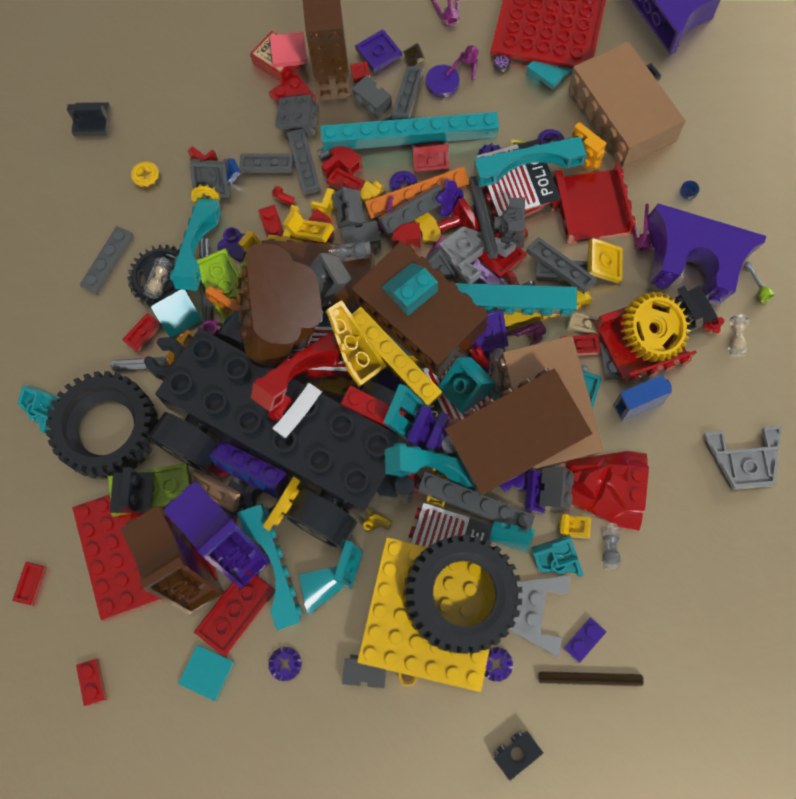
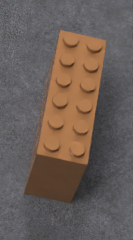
[569,41,686,167]
[497,336,604,471]

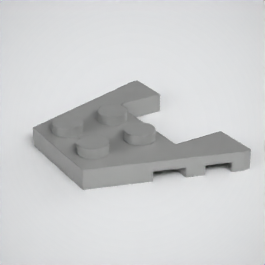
[439,227,516,285]
[703,426,782,490]
[508,576,571,657]

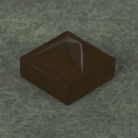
[403,43,425,66]

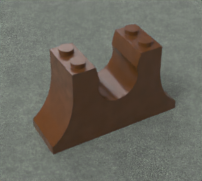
[120,506,224,615]

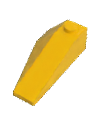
[326,300,387,386]

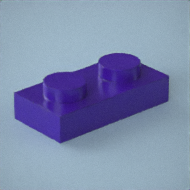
[425,412,451,454]
[525,470,545,514]
[563,617,607,663]

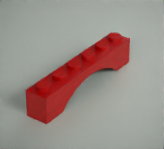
[250,331,343,412]

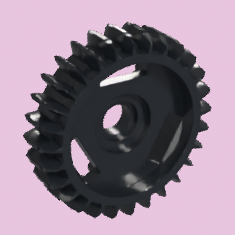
[127,244,190,309]

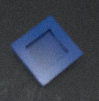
[227,158,241,184]

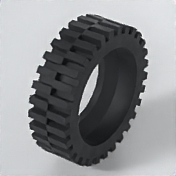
[46,371,159,479]
[403,535,523,654]

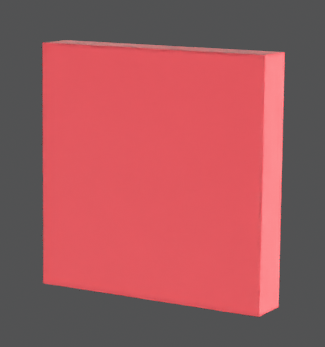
[270,31,308,68]

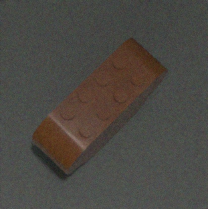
[235,243,322,365]

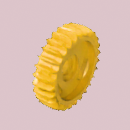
[620,292,691,363]

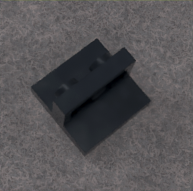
[67,102,111,136]
[674,286,718,334]
[110,467,155,513]

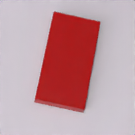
[193,570,275,658]

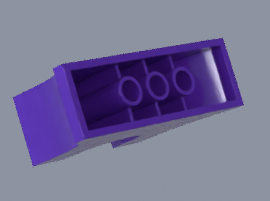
[631,0,720,55]
[647,203,766,305]
[163,481,271,589]

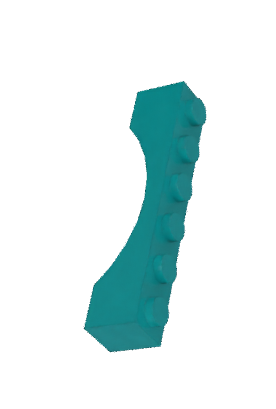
[474,136,587,187]
[170,198,221,291]
[385,443,476,491]
[237,503,303,630]

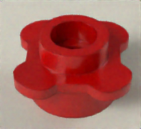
[702,317,725,334]

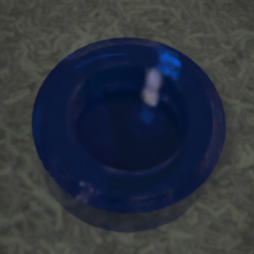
[680,181,699,200]

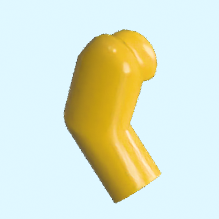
[362,514,393,530]

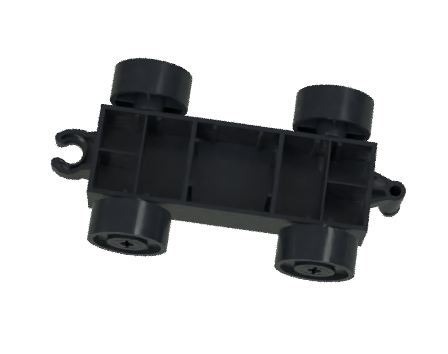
[144,310,415,550]

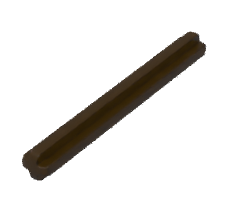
[538,672,644,686]

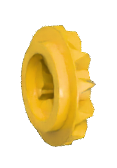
[131,161,160,187]
[191,184,220,204]

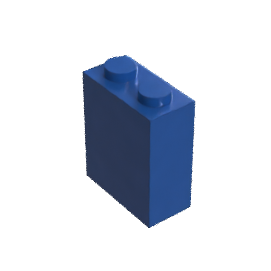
[613,375,672,421]

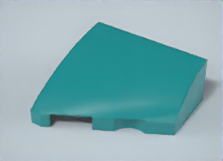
[525,61,573,89]
[17,385,61,433]
[489,521,535,553]
[532,535,584,576]
[299,566,344,615]

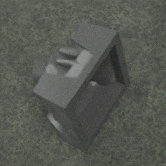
[189,159,231,198]
[494,197,525,248]
[309,253,352,307]

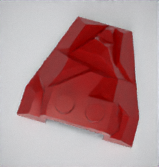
[565,451,649,531]

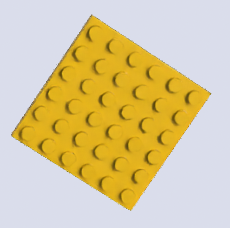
[357,537,495,692]

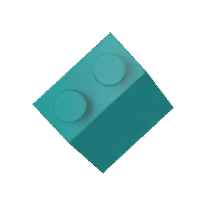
[382,263,438,316]
[438,357,496,414]

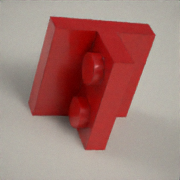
[411,141,449,172]

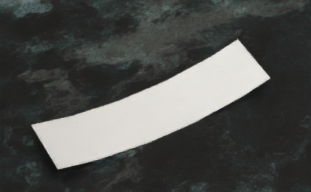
[272,383,322,438]

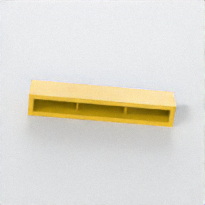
[352,307,442,407]

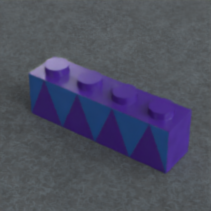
[210,440,290,499]

